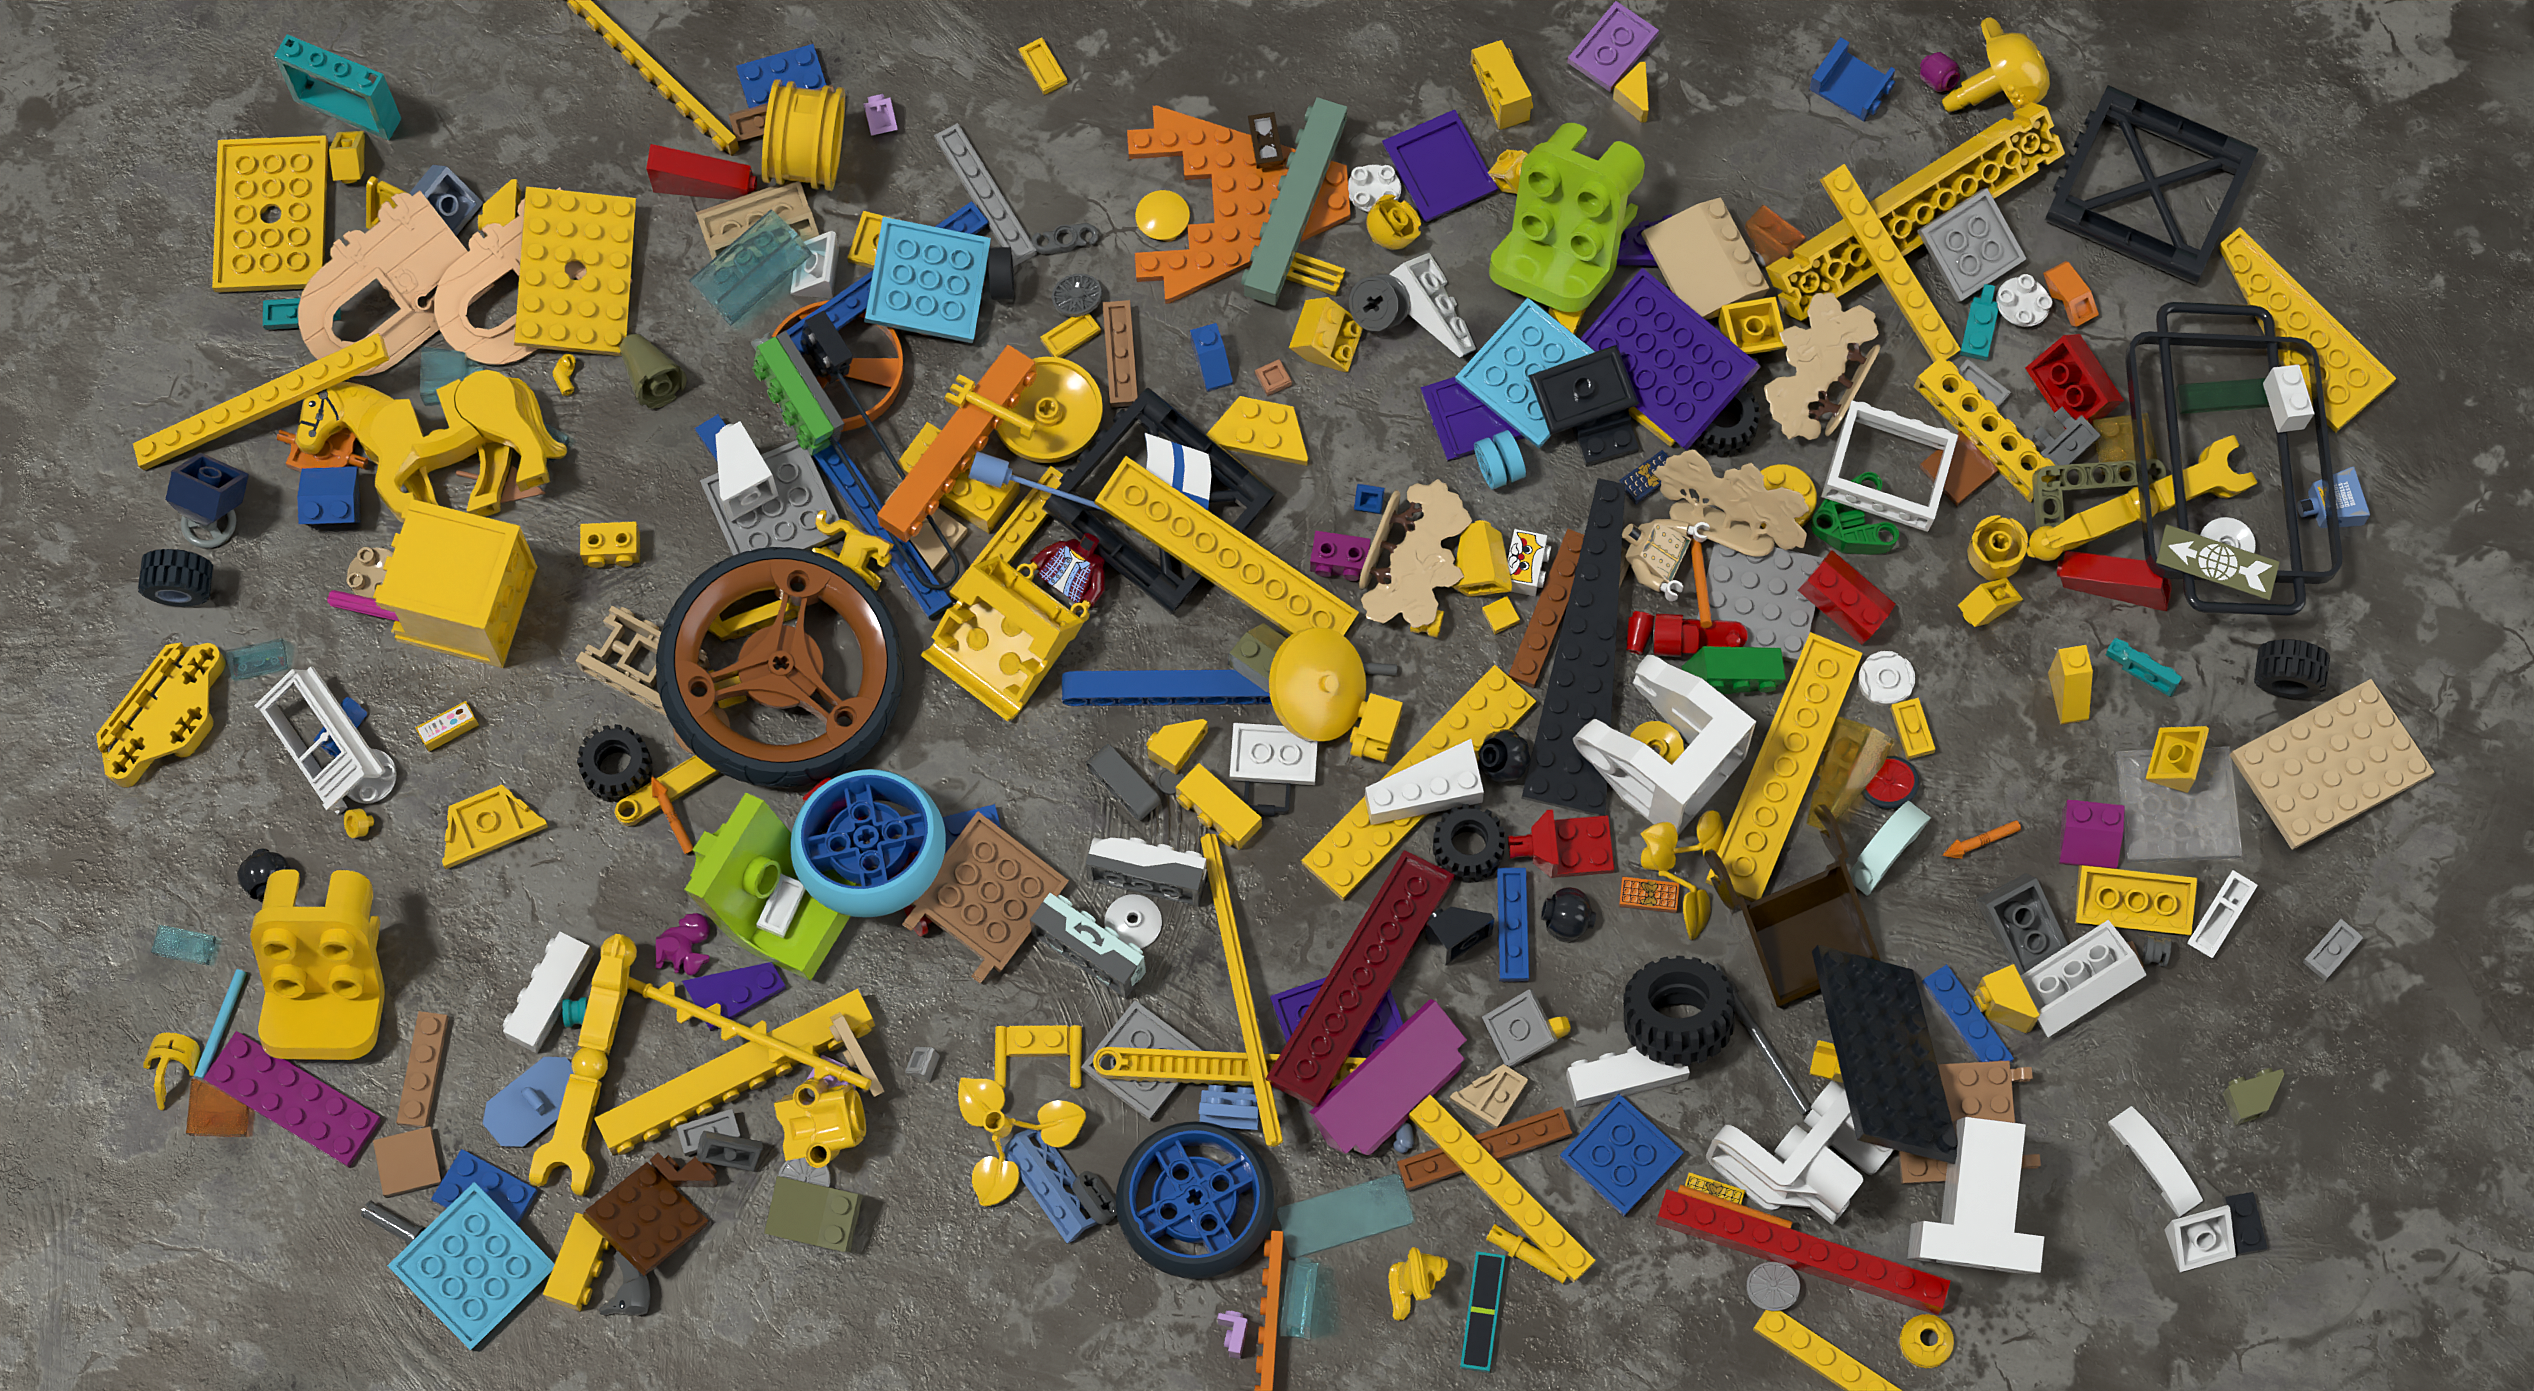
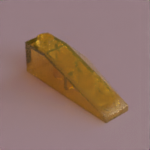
[1807,716,1894,831]

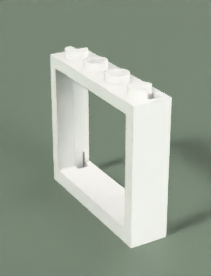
[1821,400,1958,532]

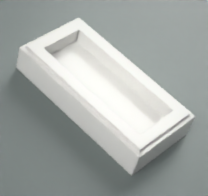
[757,874,806,938]

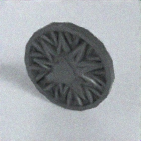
[1051,274,1103,317]

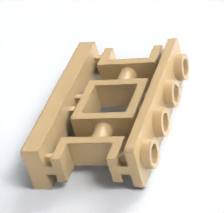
[575,606,710,717]

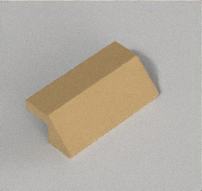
[695,180,819,272]

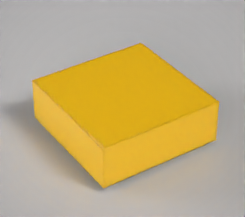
[1482,596,1520,635]

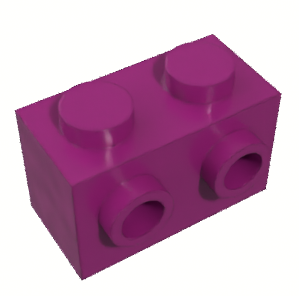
[1310,530,1371,581]

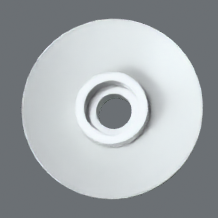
[2200,517,2255,553]
[1104,894,1162,949]

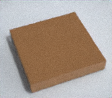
[373,1127,442,1198]

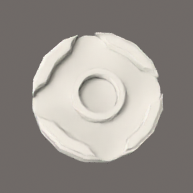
[1858,651,1915,707]

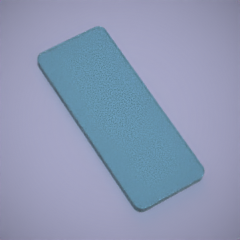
[1277,1174,1413,1258]

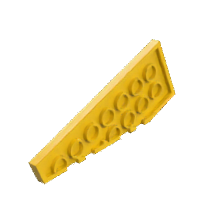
[2219,227,2396,433]

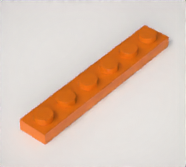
[1254,1231,1283,1391]

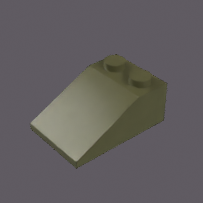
[764,1176,863,1252]

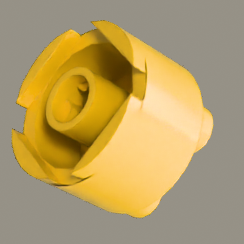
[1967,515,2028,581]

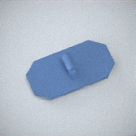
[483,1057,573,1147]

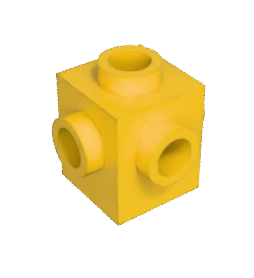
[1488,149,1528,194]

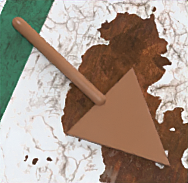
[456,466,546,503]

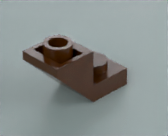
[650,1152,718,1187]

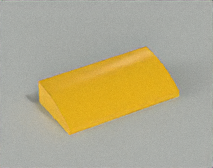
[2075,865,2197,935]

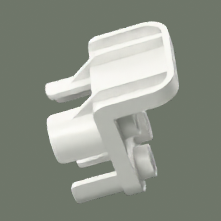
[1706,1080,1894,1225]

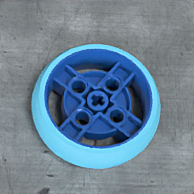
[791,769,946,917]

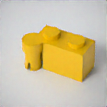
[1350,693,1403,763]

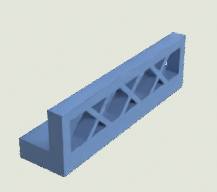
[1003,1129,1099,1244]

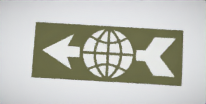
[2156,524,2279,600]

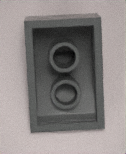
[1976,873,2068,976]

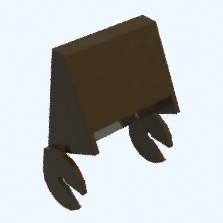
[1704,802,1881,1007]

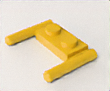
[994,1025,1082,1089]

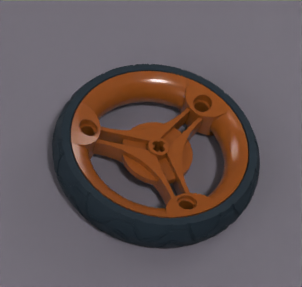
[656,547,904,788]

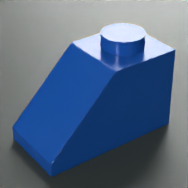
[1190,323,1233,392]

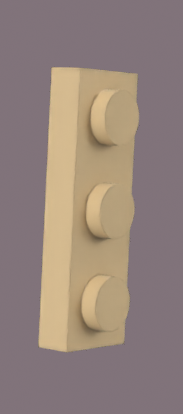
[829,1012,884,1097]

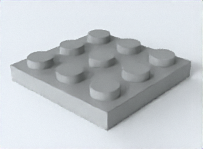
[1917,188,2026,302]
[1081,1000,1203,1121]

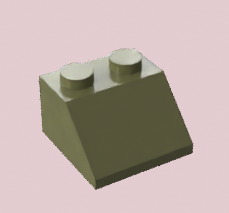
[1229,623,1287,694]

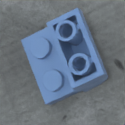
[1199,1085,1259,1130]

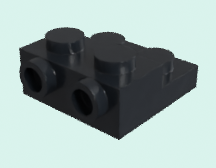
[1572,408,1639,467]

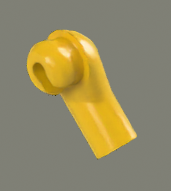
[552,354,576,396]

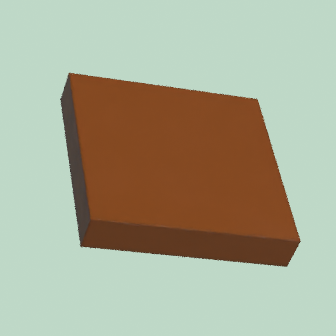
[1919,431,1999,506]

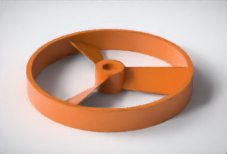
[772,301,904,432]

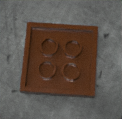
[582,1162,708,1276]

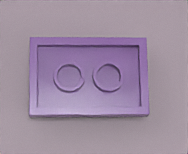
[1567,1,1659,92]

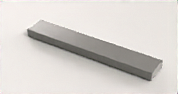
[934,123,1037,267]

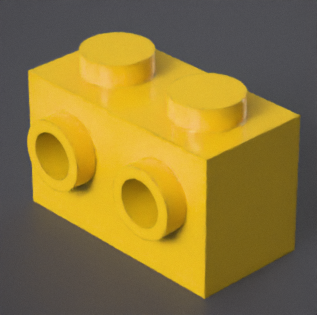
[580,522,640,568]

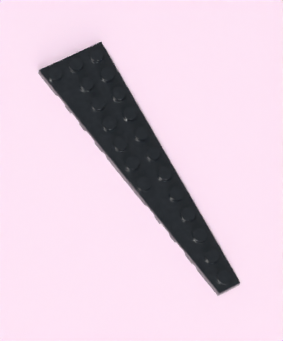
[1521,478,1625,816]

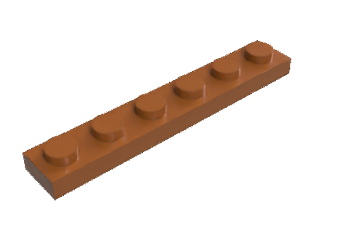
[1508,528,1584,688]
[1397,1106,1572,1191]

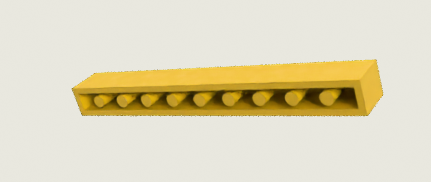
[594,989,875,1155]

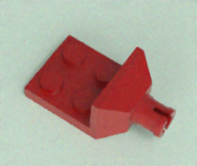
[1508,809,1614,878]

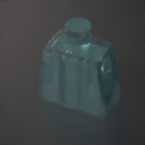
[420,347,484,406]

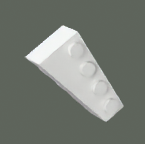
[1365,739,1484,825]

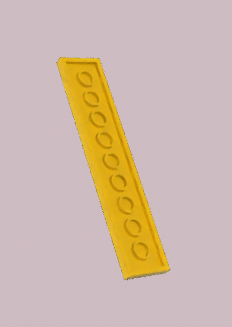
[1094,456,1359,636]
[1705,632,1863,902]
[1301,665,1536,901]

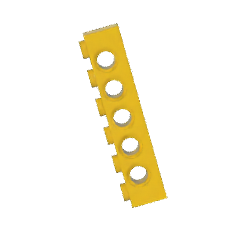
[1914,356,2057,503]

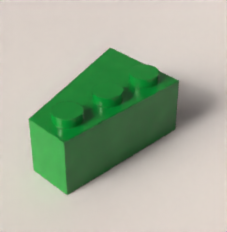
[1681,646,1786,695]

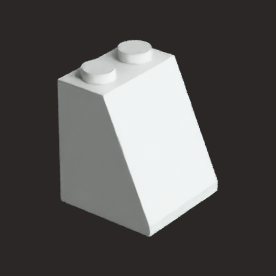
[716,421,778,522]

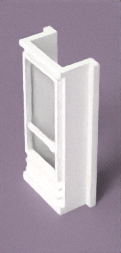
[254,667,385,815]

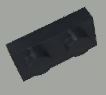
[2223,1192,2268,1256]

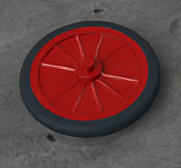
[1859,756,1920,808]

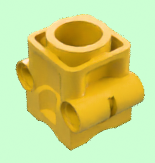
[774,1077,866,1168]

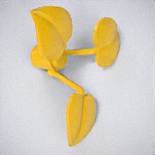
[1641,810,1725,940]
[958,1077,1086,1206]

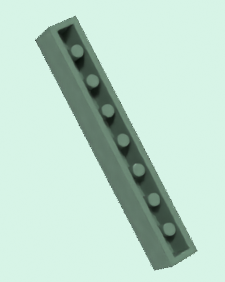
[1241,97,1347,306]

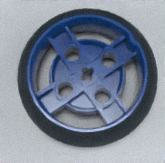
[1116,1121,1274,1279]

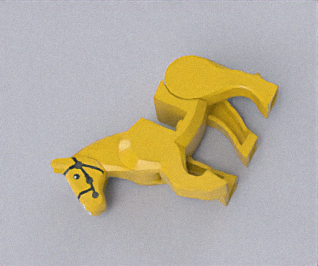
[295,370,567,523]

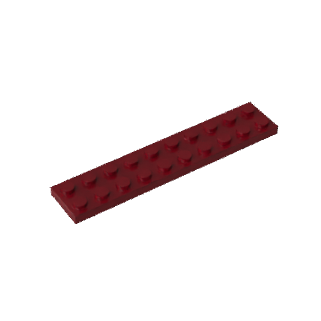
[1266,850,1455,1107]

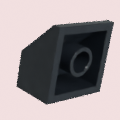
[1425,907,1495,966]

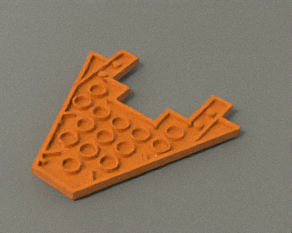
[1127,105,1350,304]

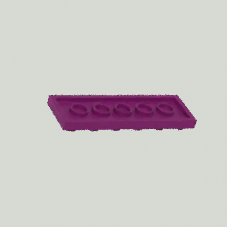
[203,1031,382,1168]

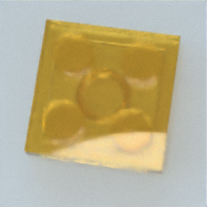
[2091,413,2158,475]

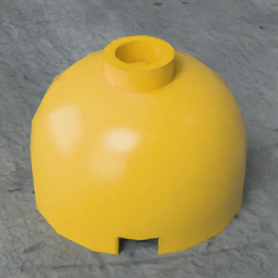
[1366,194,1421,250]

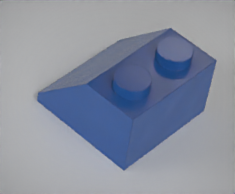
[297,467,361,524]

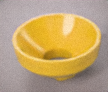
[1899,1314,1954,1369]

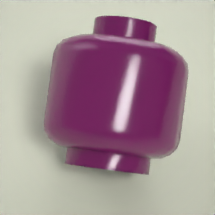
[1920,52,1960,92]

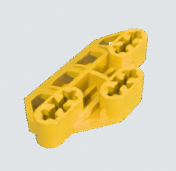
[96,642,226,788]

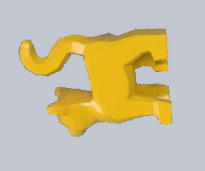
[812,510,894,591]

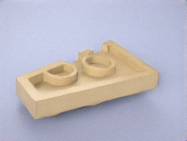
[884,482,968,574]

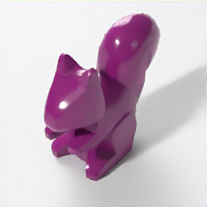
[656,913,710,976]

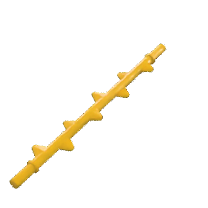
[628,977,872,1090]

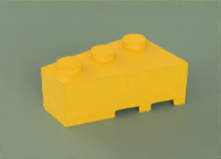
[1471,40,1533,130]

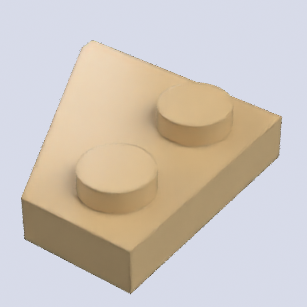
[1449,1064,1528,1129]

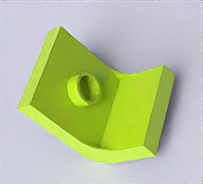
[684,793,862,981]

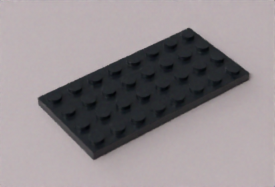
[1812,945,1957,1164]

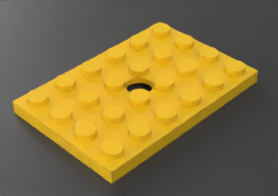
[212,136,328,292]
[514,187,636,356]

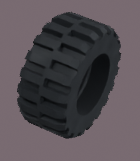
[1623,955,1735,1067]

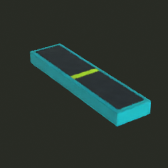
[1460,1251,1505,1373]

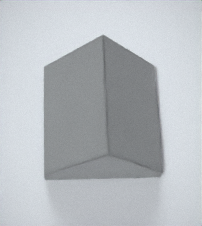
[905,1047,940,1082]

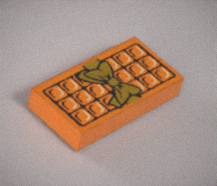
[1619,877,1679,913]

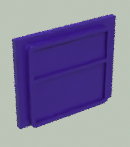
[1382,109,1498,223]
[1420,377,1525,462]

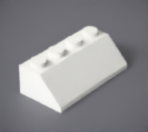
[2020,920,2146,1037]

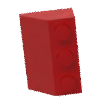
[2025,334,2124,430]
[1797,550,1896,645]

